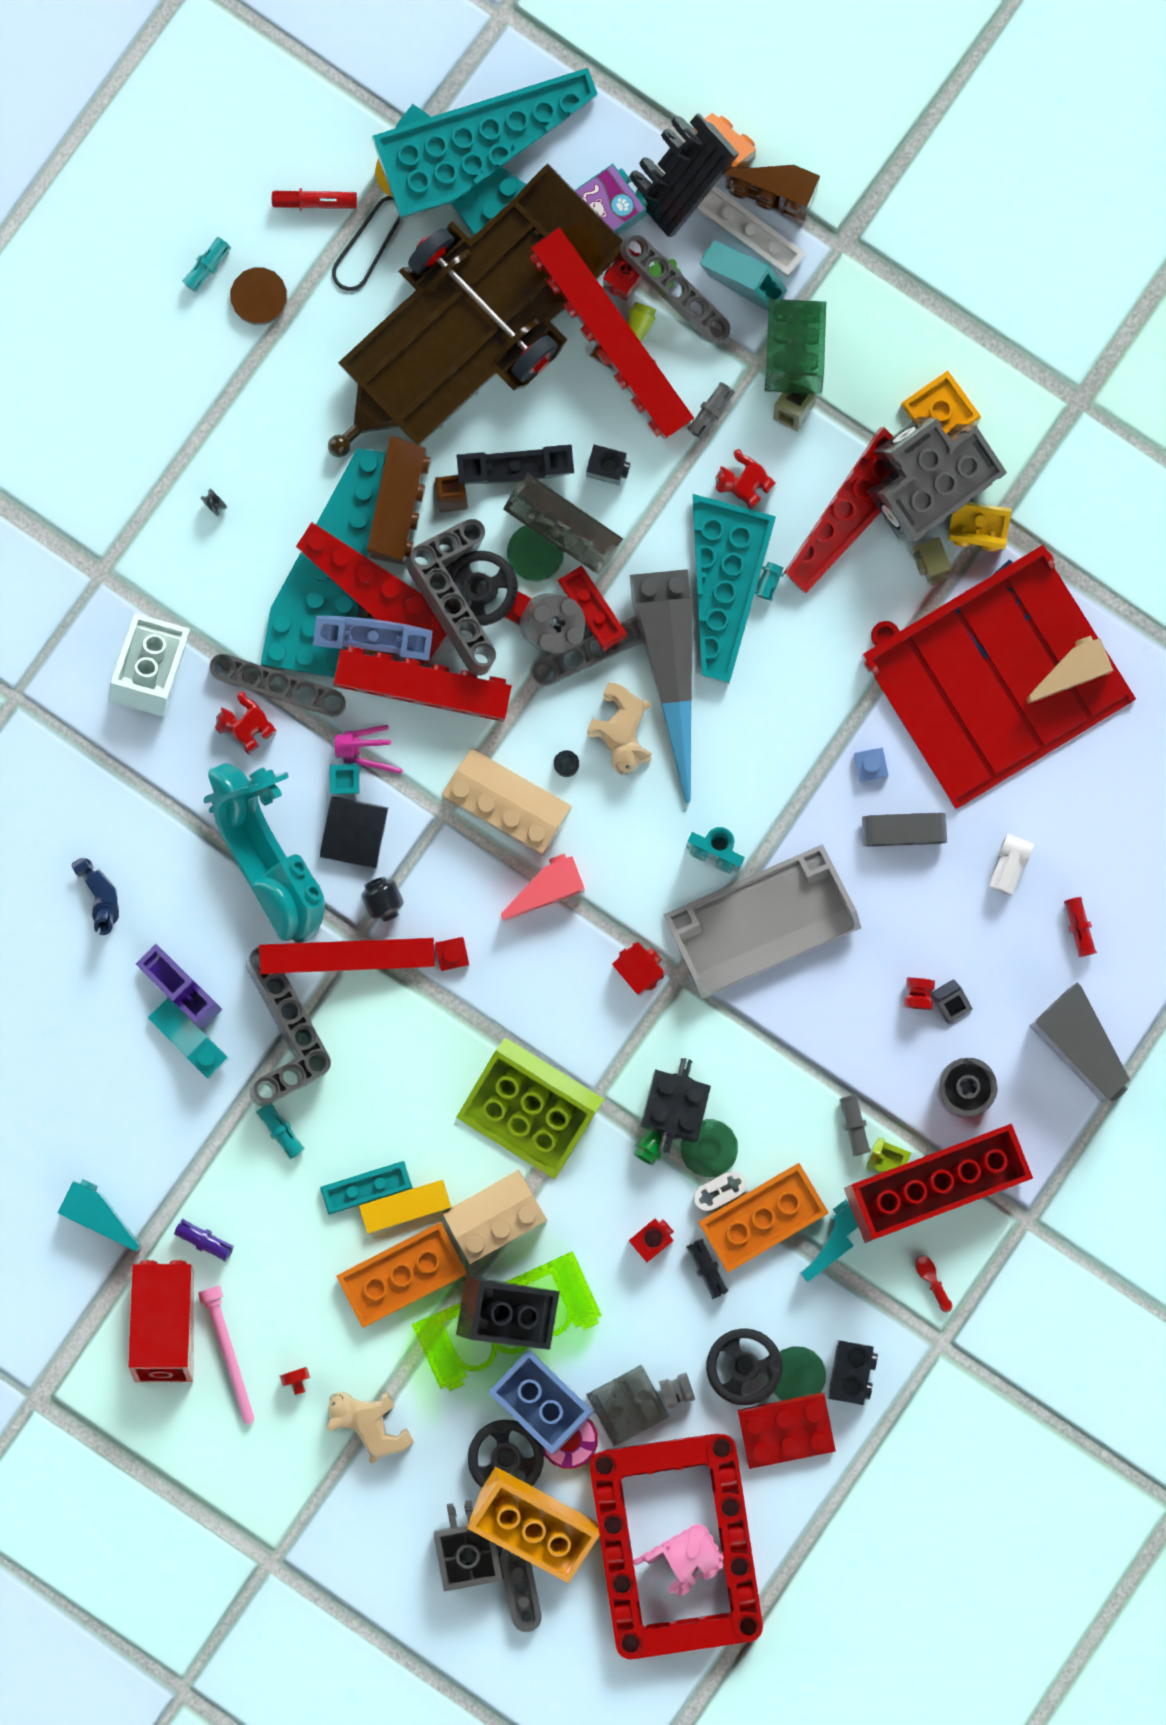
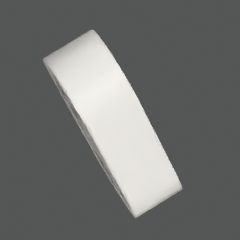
[694,1171,746,1211]

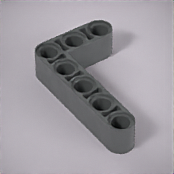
[406,519,496,676]
[246,947,331,1107]

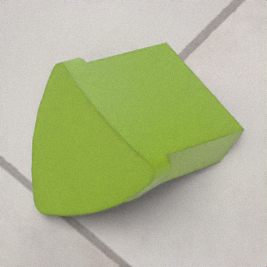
[866,1136,912,1173]

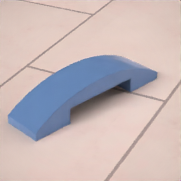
[313,616,433,660]

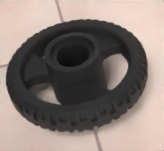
[448,550,518,626]
[706,1328,783,1405]
[468,1419,544,1488]

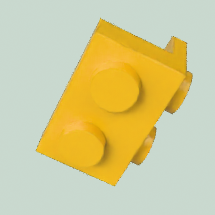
[948,502,1012,552]

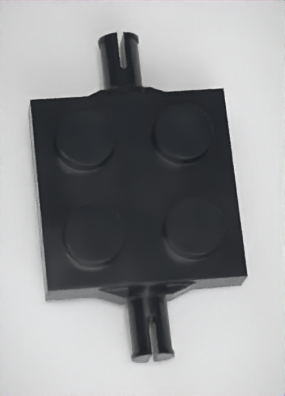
[639,1058,711,1155]

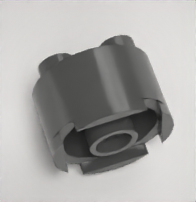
[520,593,585,653]
[936,1058,998,1117]

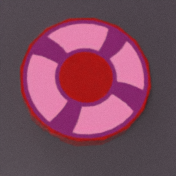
[542,1419,598,1469]

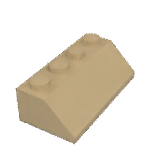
[441,748,572,856]

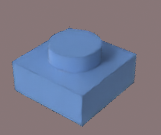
[854,747,889,782]

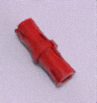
[1063,896,1097,958]

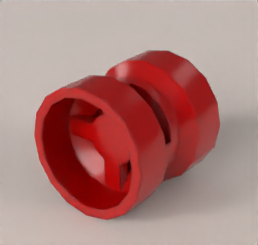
[903,977,935,1010]

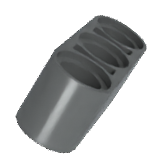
[862,813,947,847]

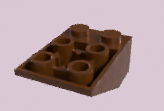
[725,164,820,221]

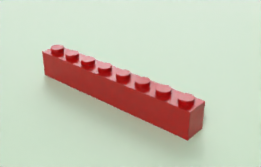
[529,227,694,439]

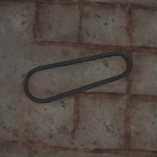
[332,196,401,291]

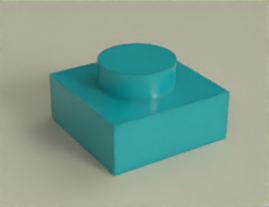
[330,764,360,795]

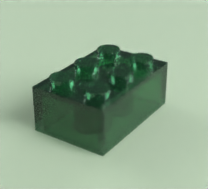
[764,299,827,394]

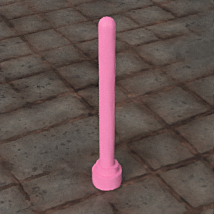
[198,1285,254,1425]

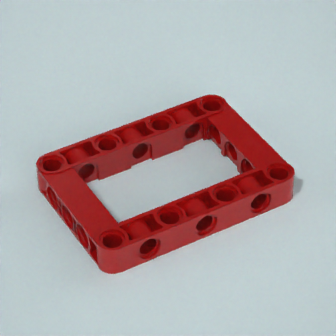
[590,1433,763,1660]

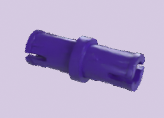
[174,1218,234,1262]

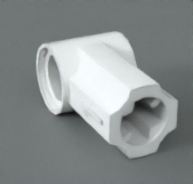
[989,833,1035,896]

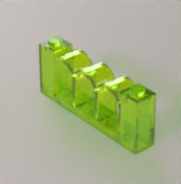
[411,1251,602,1392]

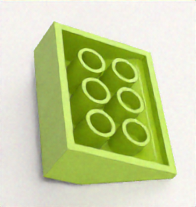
[456,1037,605,1179]

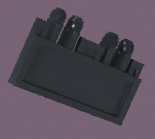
[629,113,739,237]

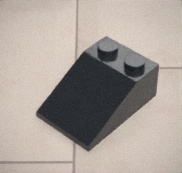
[456,1276,560,1350]

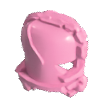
[633,1524,724,1597]

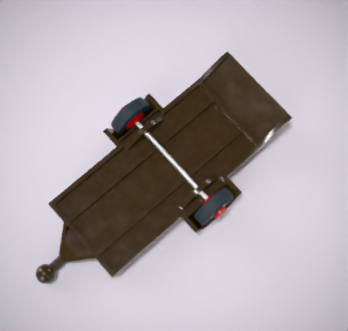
[327,163,624,458]

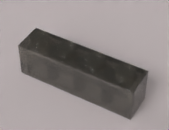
[503,473,624,575]

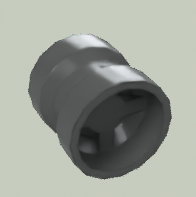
[659,1372,696,1409]

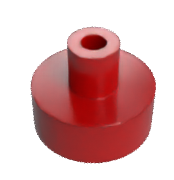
[279,1367,311,1395]

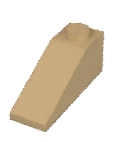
[1026,636,1113,704]

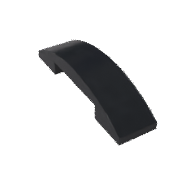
[456,444,574,484]

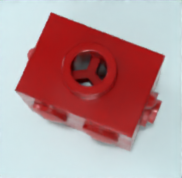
[603,248,643,302]
[612,941,667,996]

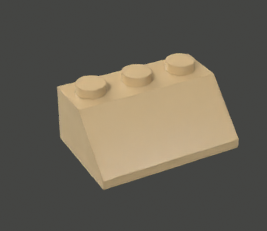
[442,1169,547,1264]

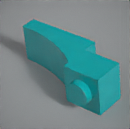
[148,998,230,1079]
[800,1199,858,1282]

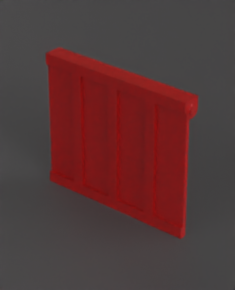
[861,544,1136,810]

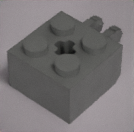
[433,1500,503,1592]

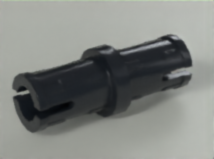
[686,1238,729,1299]

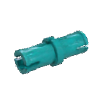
[182,236,231,293]
[256,1103,305,1160]

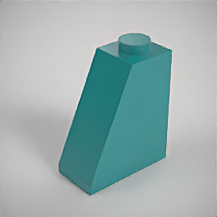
[700,240,787,314]

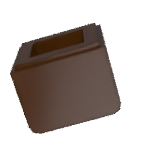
[435,475,468,513]

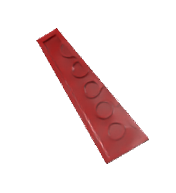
[783,427,893,593]
[295,522,452,666]

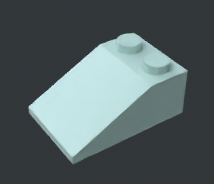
[108,613,190,717]

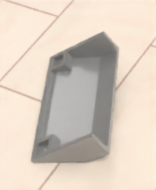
[663,844,862,999]

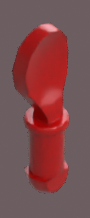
[915,1255,953,1313]

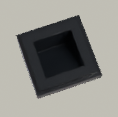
[931,979,973,1024]

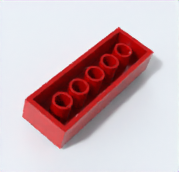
[843,1123,1033,1243]

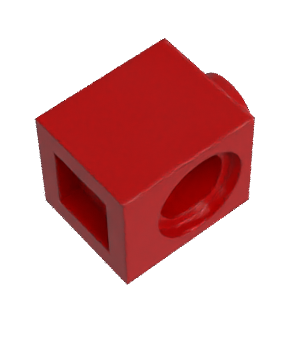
[628,1218,674,1263]

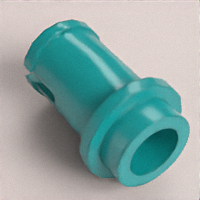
[755,562,784,601]

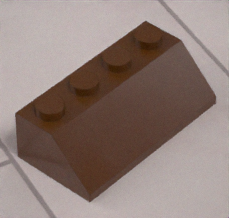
[367,436,431,565]

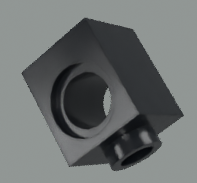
[586,444,631,486]

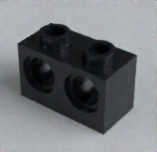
[827,1340,878,1405]

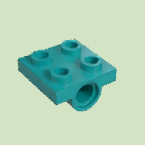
[686,827,745,874]

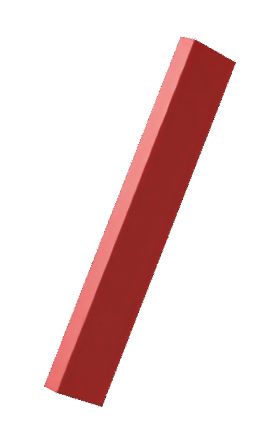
[258,938,435,975]

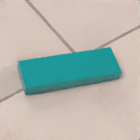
[320,1161,413,1215]

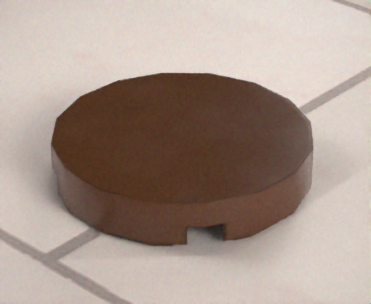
[230,267,288,325]

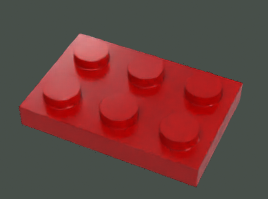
[737,1392,836,1469]

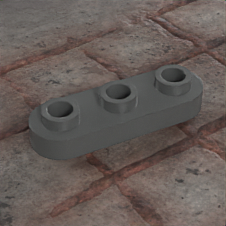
[500,1549,542,1632]

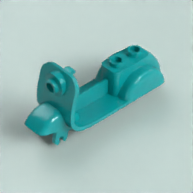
[203,763,325,943]

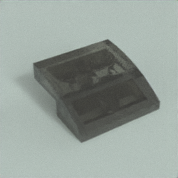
[586,1364,669,1446]

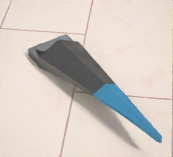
[629,569,692,803]

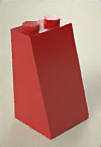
[128,1260,194,1383]

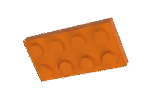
[698,1163,829,1273]
[336,1222,468,1328]

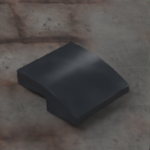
[319,796,389,868]

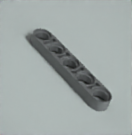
[620,235,731,343]
[533,616,644,686]
[209,654,346,717]

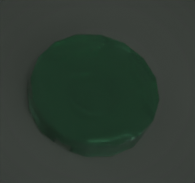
[507,523,564,582]
[680,1119,738,1177]
[768,1346,826,1401]

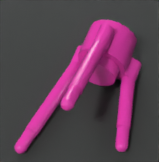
[335,725,403,774]

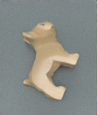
[587,682,652,775]
[327,1392,414,1463]

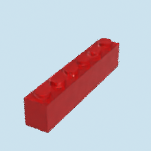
[333,646,512,722]

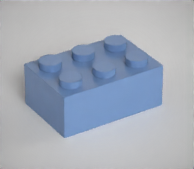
[488,1349,595,1455]

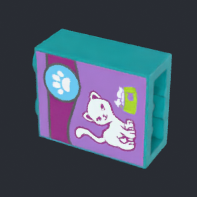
[575,163,648,235]

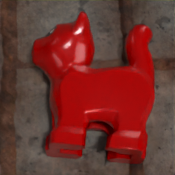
[715,449,776,510]
[214,691,277,755]

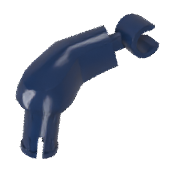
[71,858,119,935]

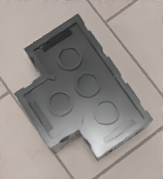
[866,417,1007,542]

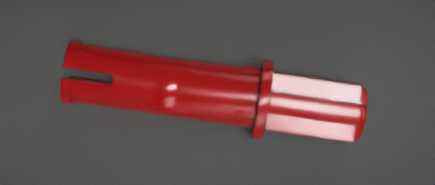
[271,188,357,211]

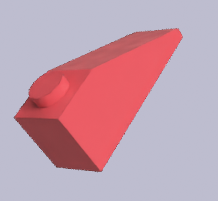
[501,854,585,922]

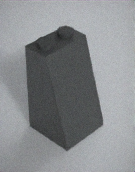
[1029,982,1130,1102]

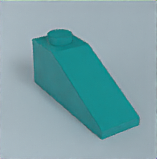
[57,1179,142,1252]

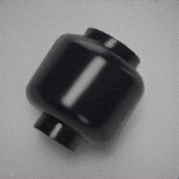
[361,876,404,922]

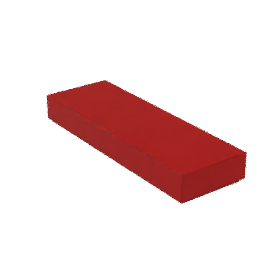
[557,565,628,652]

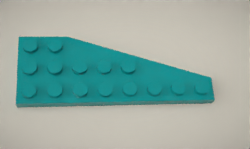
[371,67,598,219]
[260,448,386,678]

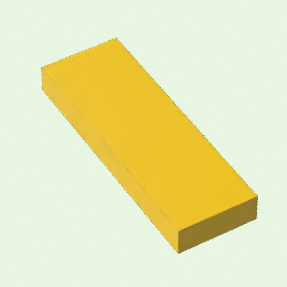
[359,1179,452,1234]

